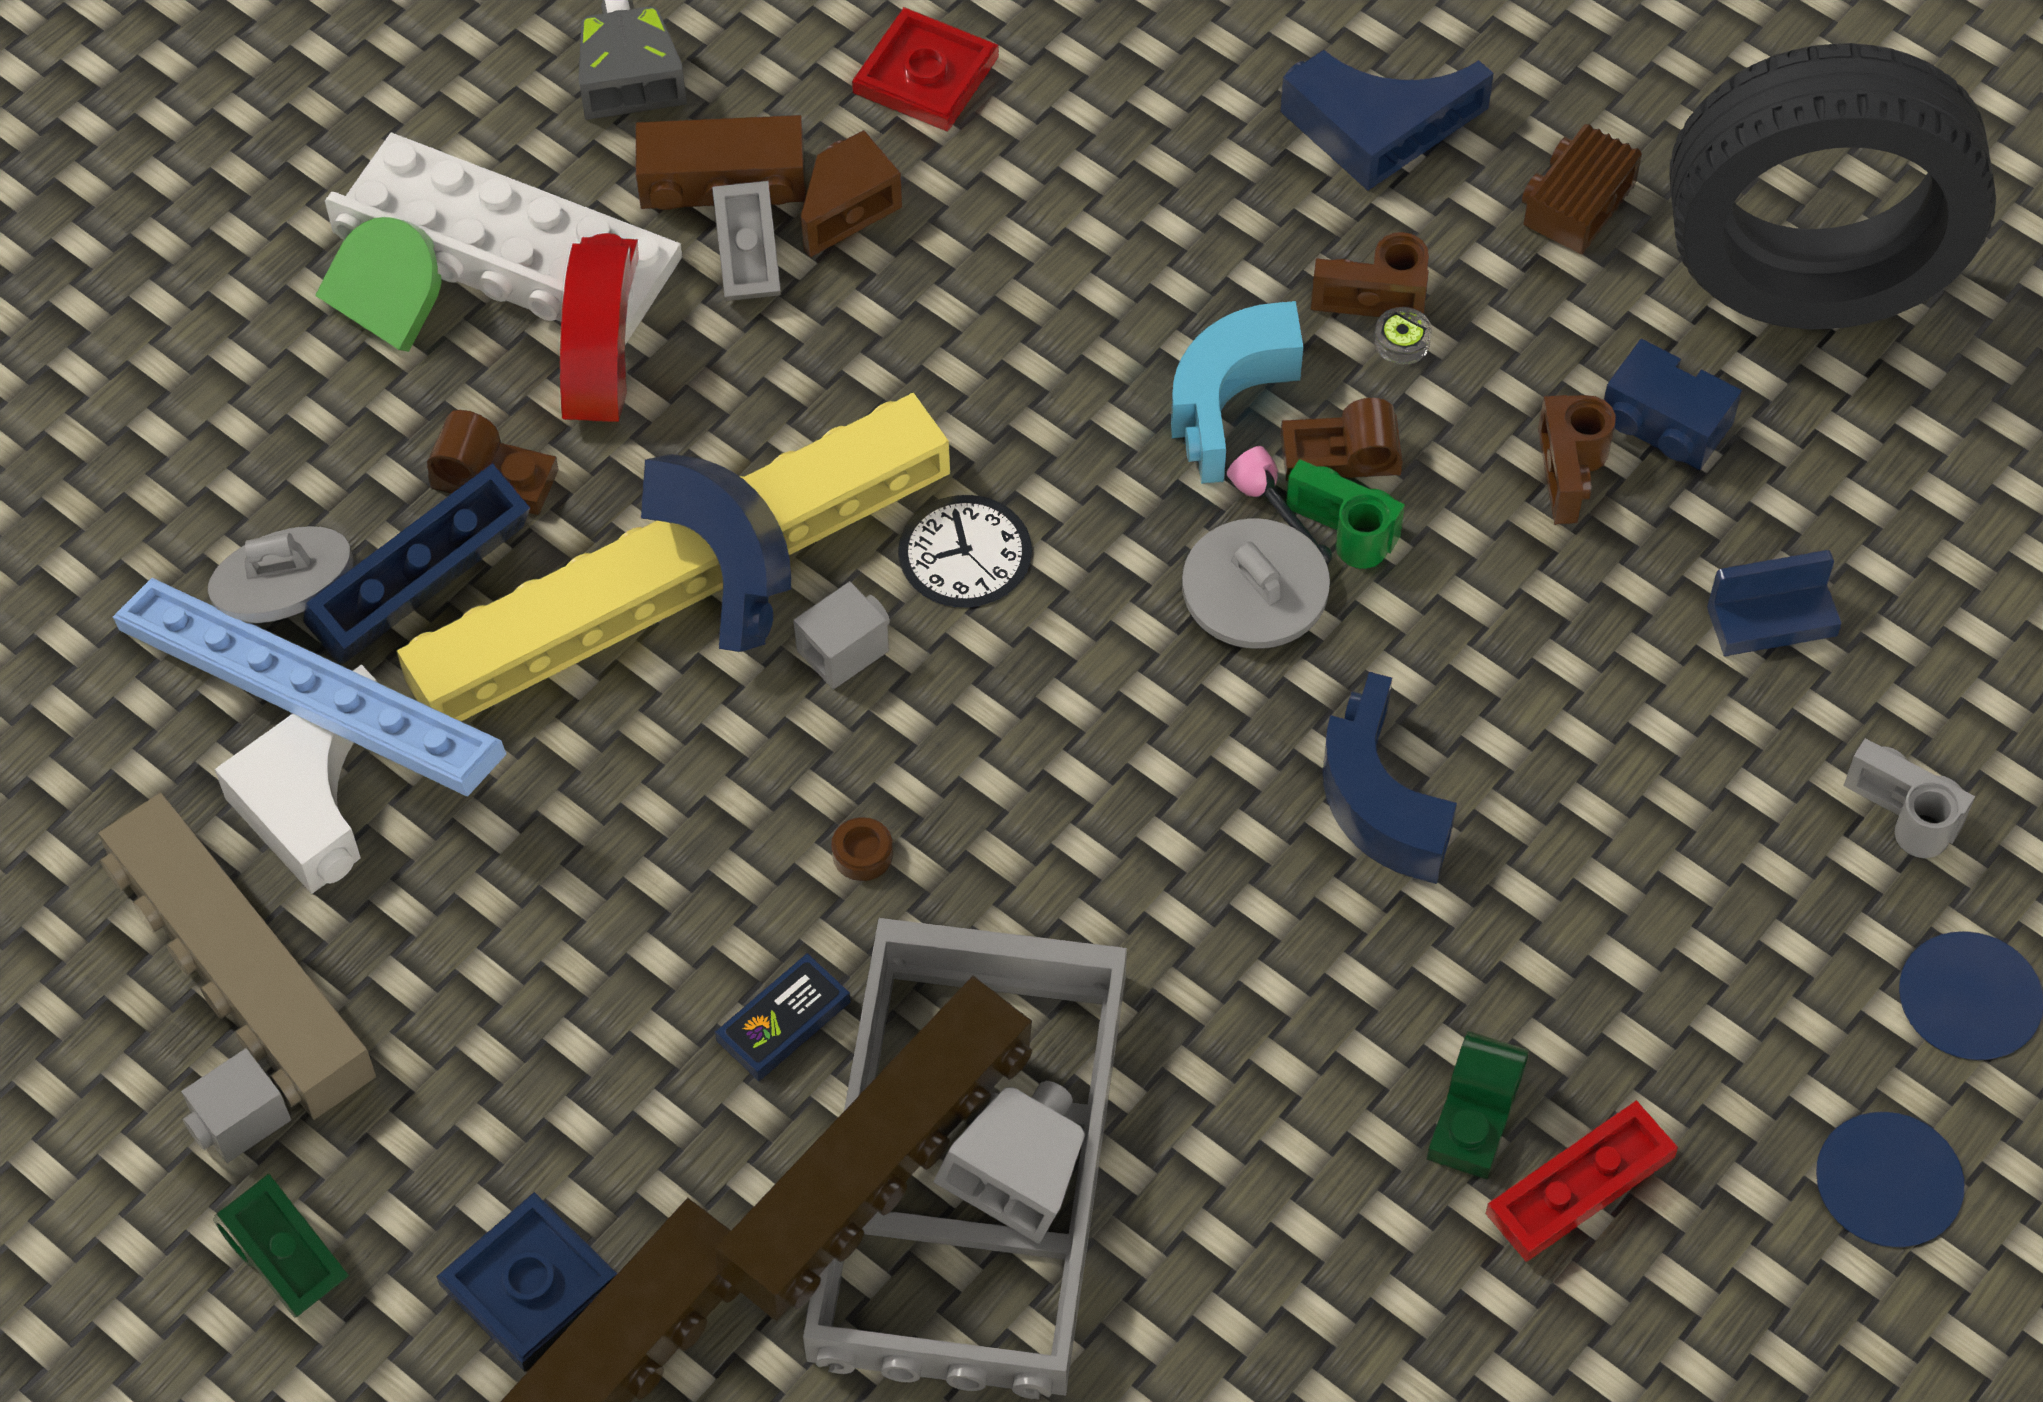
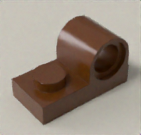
[1311,232,1429,322]
[1538,395,1616,525]
[427,410,559,515]

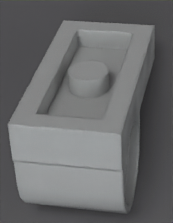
[712,181,781,301]

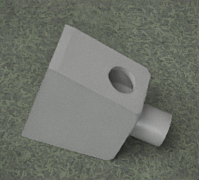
[933,1081,1085,1244]

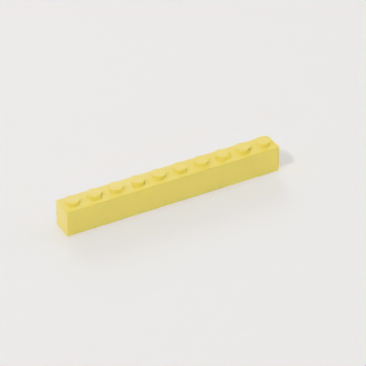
[397,393,950,721]

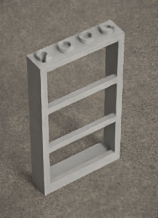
[803,918,1127,1399]

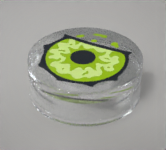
[1374,307,1432,364]

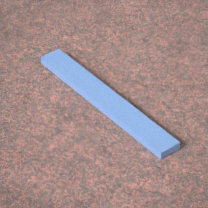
[113,578,506,797]

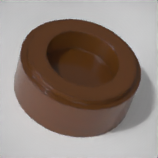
[831,817,893,881]

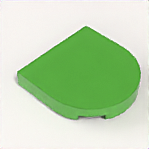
[315,217,441,352]

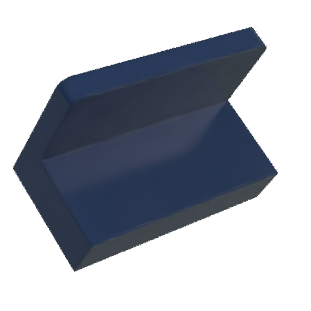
[1707,550,1841,657]

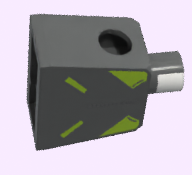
[579,0,687,120]

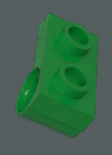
[1286,459,1405,569]

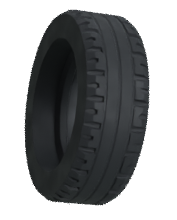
[1669,43,1996,329]

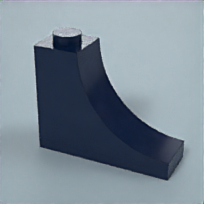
[1280,50,1494,191]

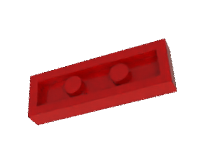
[1485,1100,1678,1262]

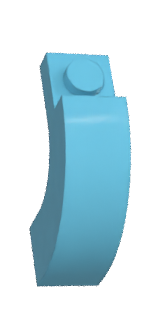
[1171,301,1303,484]

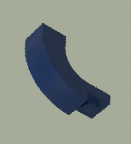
[641,454,791,652]
[1323,672,1457,884]

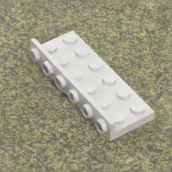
[325,133,682,345]

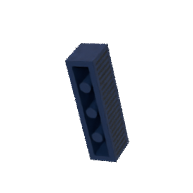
[303,463,530,666]

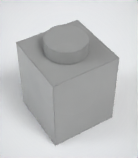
[794,581,890,690]
[181,1048,291,1163]

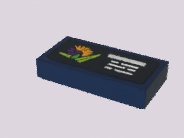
[715,953,851,1081]

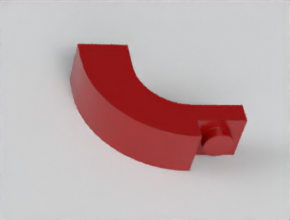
[560,233,639,422]

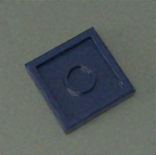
[436,1192,617,1372]

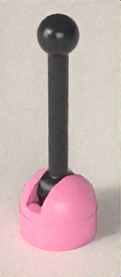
[1227,446,1332,565]

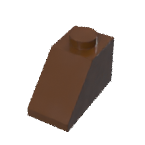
[801,130,902,257]

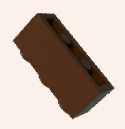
[636,115,806,210]

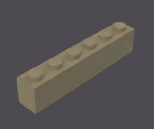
[98,792,376,1120]

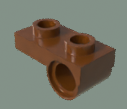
[1281,398,1403,481]

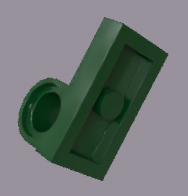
[1427,1030,1529,1180]
[213,1173,349,1318]

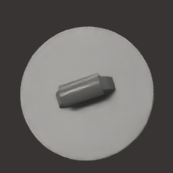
[1182,519,1330,649]
[208,526,354,623]

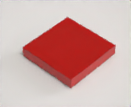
[852,7,999,132]

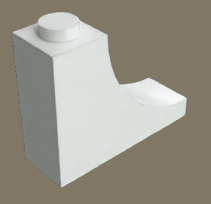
[215,665,377,894]

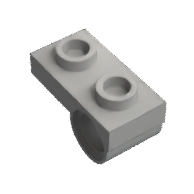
[1844,738,1975,858]

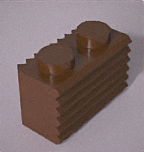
[1522,124,1642,255]

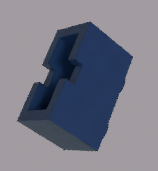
[1604,338,1742,470]

